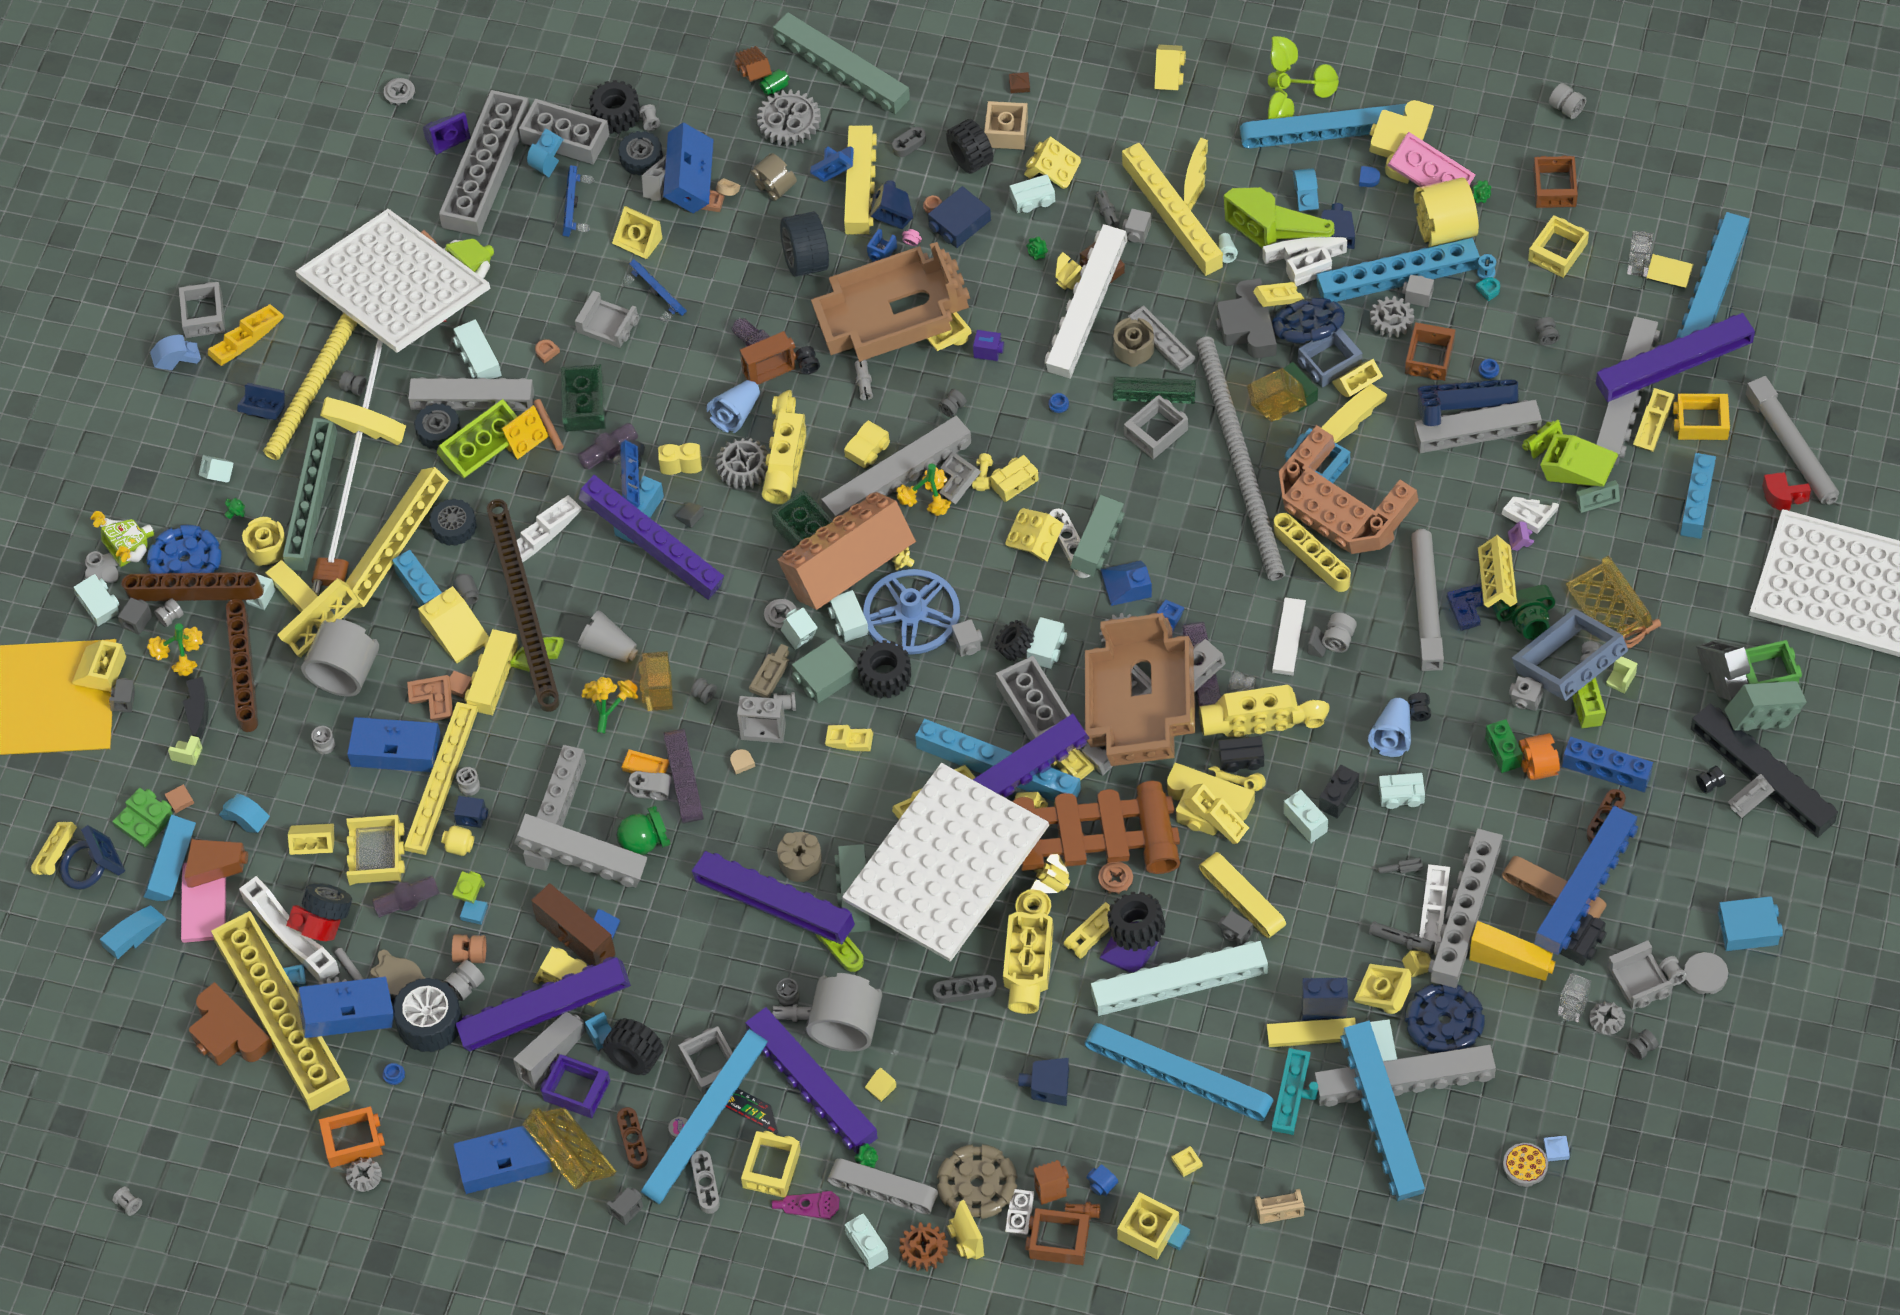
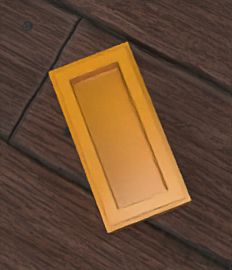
[621,750,669,773]

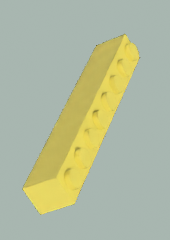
[1122,143,1223,276]
[342,467,449,609]

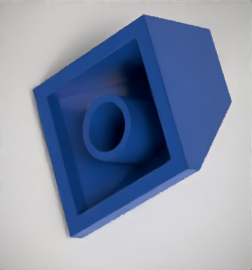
[1101,560,1152,606]

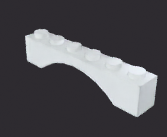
[239,876,340,984]

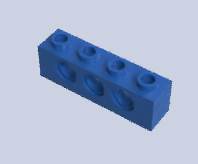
[1562,737,1653,792]

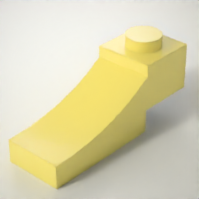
[1633,388,1675,452]
[1182,783,1249,844]

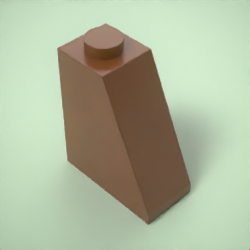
[184,839,248,888]

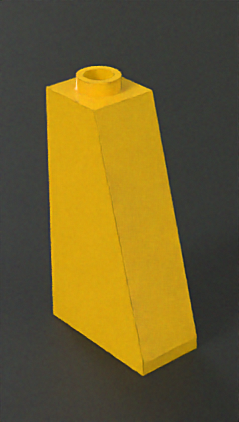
[1469,921,1556,981]

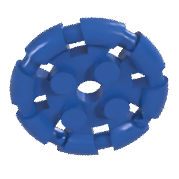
[147,525,222,574]

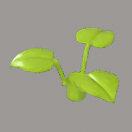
[1268,36,1339,119]

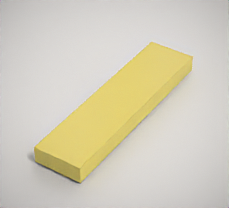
[1267,1018,1356,1047]

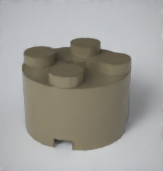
[750,153,797,201]
[1113,318,1154,367]
[777,832,822,882]

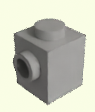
[1122,209,1151,243]
[1402,275,1434,307]
[952,619,983,657]

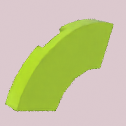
[510,637,564,671]

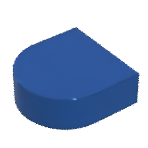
[1359,166,1380,187]

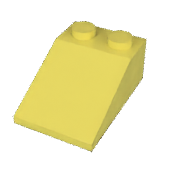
[418,586,488,664]

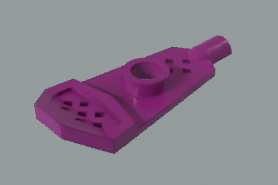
[772,1191,840,1220]

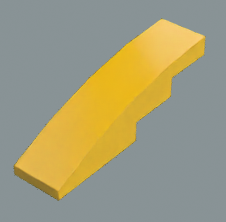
[208,304,284,366]

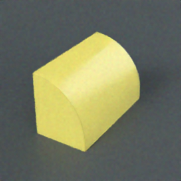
[1647,254,1694,288]
[1332,359,1383,397]
[288,824,334,855]

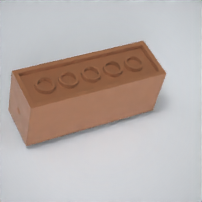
[777,492,916,610]

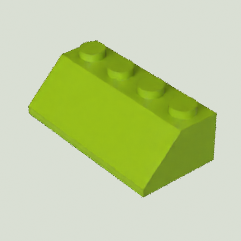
[436,399,517,479]

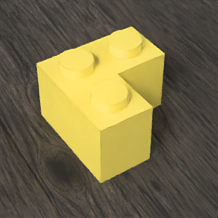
[1155,44,1186,90]

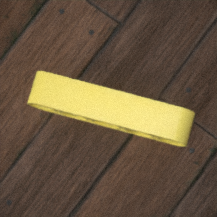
[1274,513,1351,592]
[1199,852,1286,938]

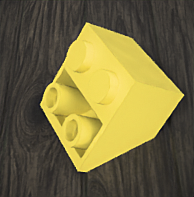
[72,640,126,692]

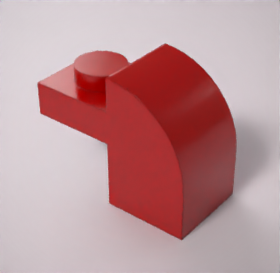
[1762,472,1811,511]
[286,905,341,941]

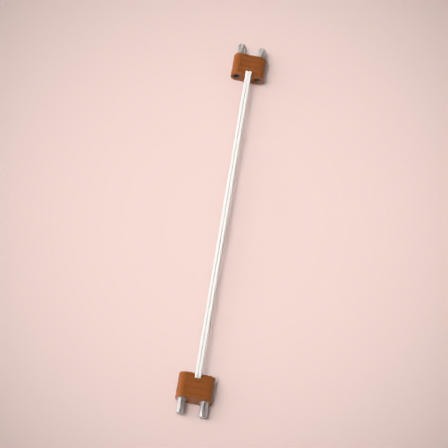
[312,339,383,595]

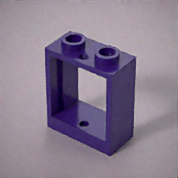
[540,1054,610,1118]

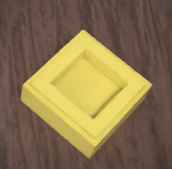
[1171,1146,1202,1177]

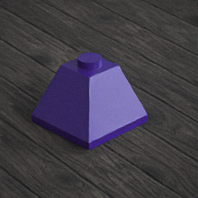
[423,112,471,155]
[1100,921,1158,973]

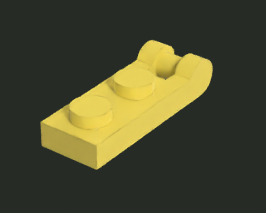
[1253,282,1304,307]
[31,822,77,875]
[1064,902,1110,959]

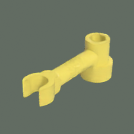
[1208,766,1266,791]

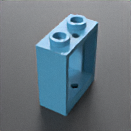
[1285,428,1351,483]

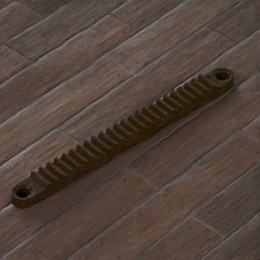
[487,499,560,712]

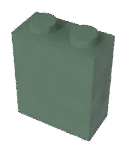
[792,637,859,703]

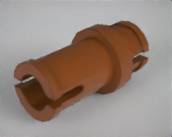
[1065,1202,1100,1220]

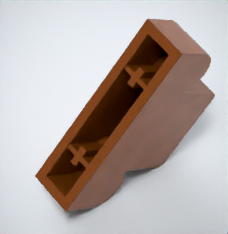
[189,982,273,1066]

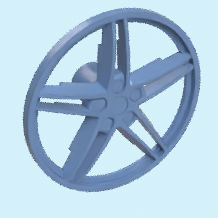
[863,569,960,654]

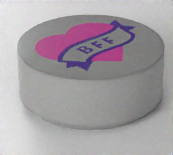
[668,1117,688,1139]

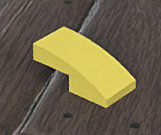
[825,725,873,751]

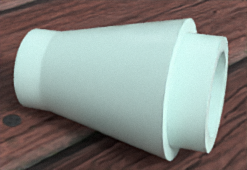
[1218,233,1238,263]

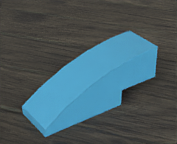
[100,905,166,959]

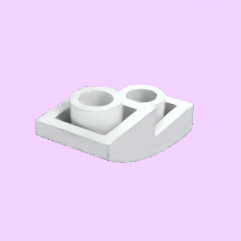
[1005,1189,1034,1235]

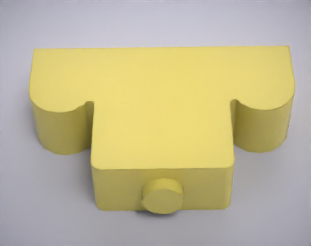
[1369,100,1434,184]
[1167,763,1255,835]

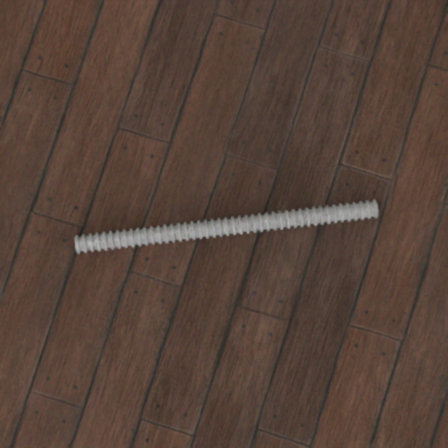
[1196,337,1286,581]

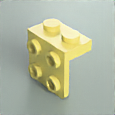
[1024,136,1081,189]
[1005,508,1064,562]

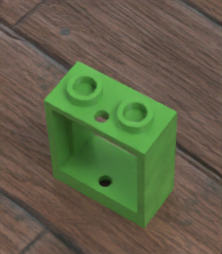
[1745,640,1802,684]

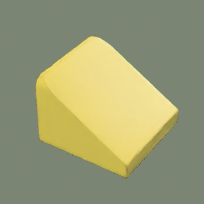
[1402,951,1431,977]
[865,1068,896,1102]

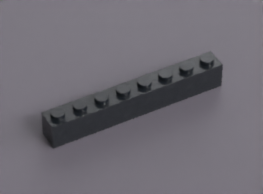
[1690,703,1838,838]

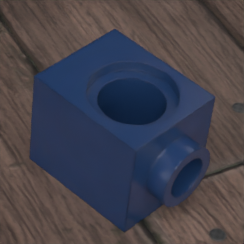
[454,796,488,828]

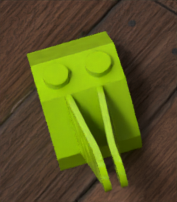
[1224,187,1334,249]

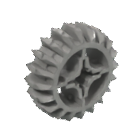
[715,437,770,490]

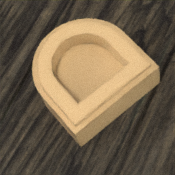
[716,178,740,196]
[730,749,755,774]

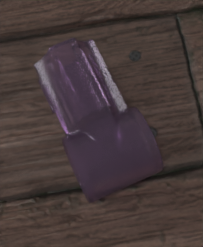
[732,318,770,347]

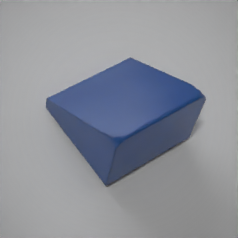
[594,909,620,940]

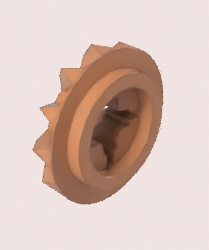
[1098,862,1133,894]

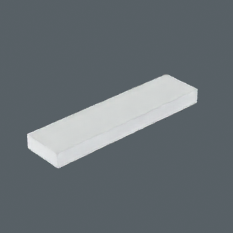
[1272,598,1306,676]

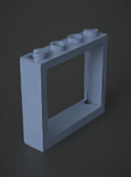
[1512,608,1628,701]

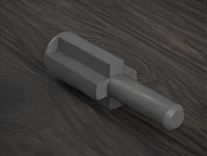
[1378,857,1423,874]

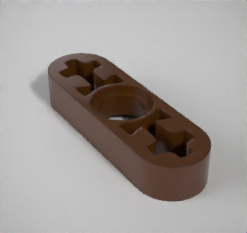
[1586,789,1626,843]
[617,1107,648,1169]

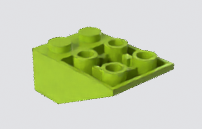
[1540,434,1618,487]

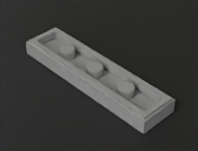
[1128,305,1195,372]

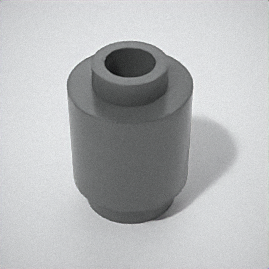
[453,574,479,606]

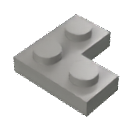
[939,452,981,504]

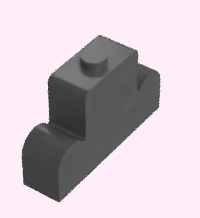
[1215,278,1277,358]
[1696,640,1750,701]

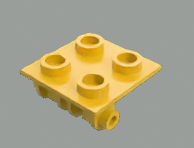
[502,405,549,460]

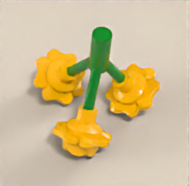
[896,463,951,516]
[147,623,203,676]
[581,677,638,734]

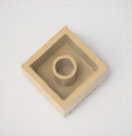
[984,101,1028,150]

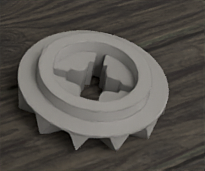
[384,78,415,106]
[764,599,797,630]
[1589,1001,1625,1035]
[346,1157,382,1192]

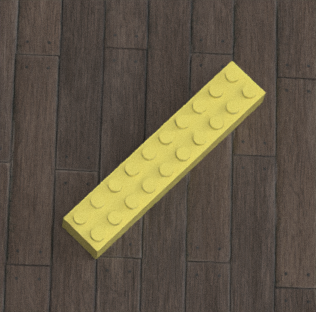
[211,911,350,1111]

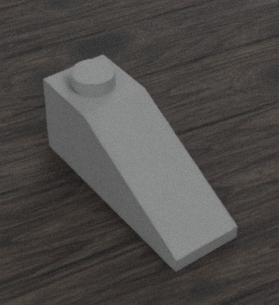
[642,155,666,201]

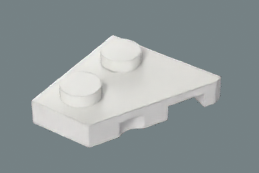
[1502,497,1559,534]

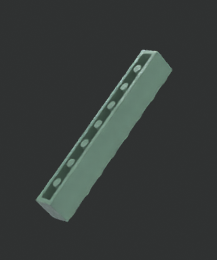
[773,12,910,114]
[283,418,337,571]

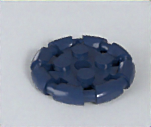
[1272,298,1345,343]
[1405,984,1485,1054]

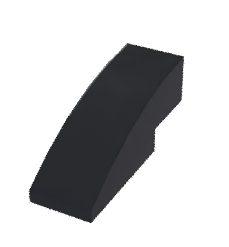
[183,677,209,742]

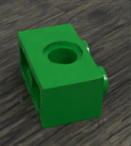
[1485,719,1523,773]

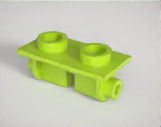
[1522,420,1563,459]

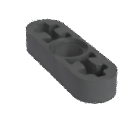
[933,975,997,1004]

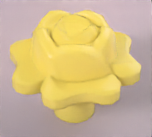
[892,547,914,570]

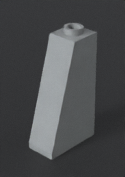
[513,1012,585,1090]

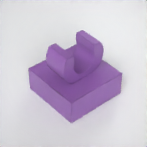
[1508,521,1534,551]

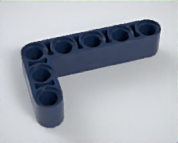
[1417,379,1519,426]

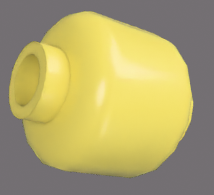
[441,825,475,856]

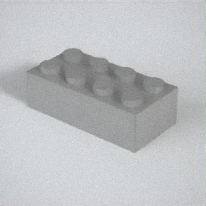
[519,99,610,165]
[996,656,1070,741]

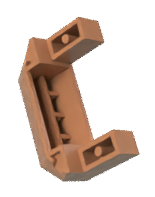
[1279,425,1418,554]

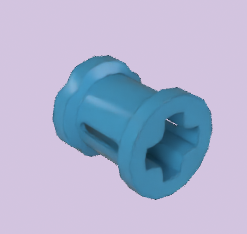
[1477,254,1496,280]

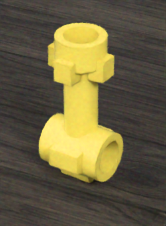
[972,453,993,491]

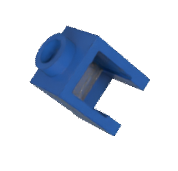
[867,229,897,262]

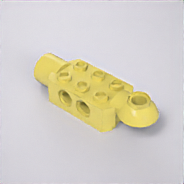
[762,390,806,504]
[1199,685,1330,737]
[1003,889,1053,1014]

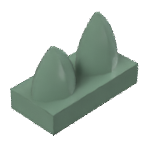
[1576,480,1620,513]

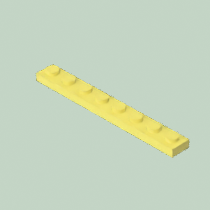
[404,702,478,855]

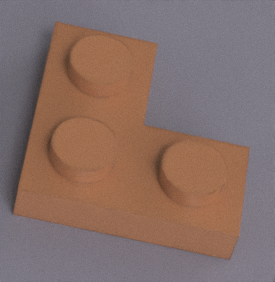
[407,675,453,721]

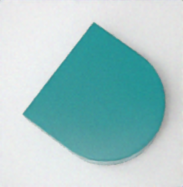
[1476,277,1500,301]

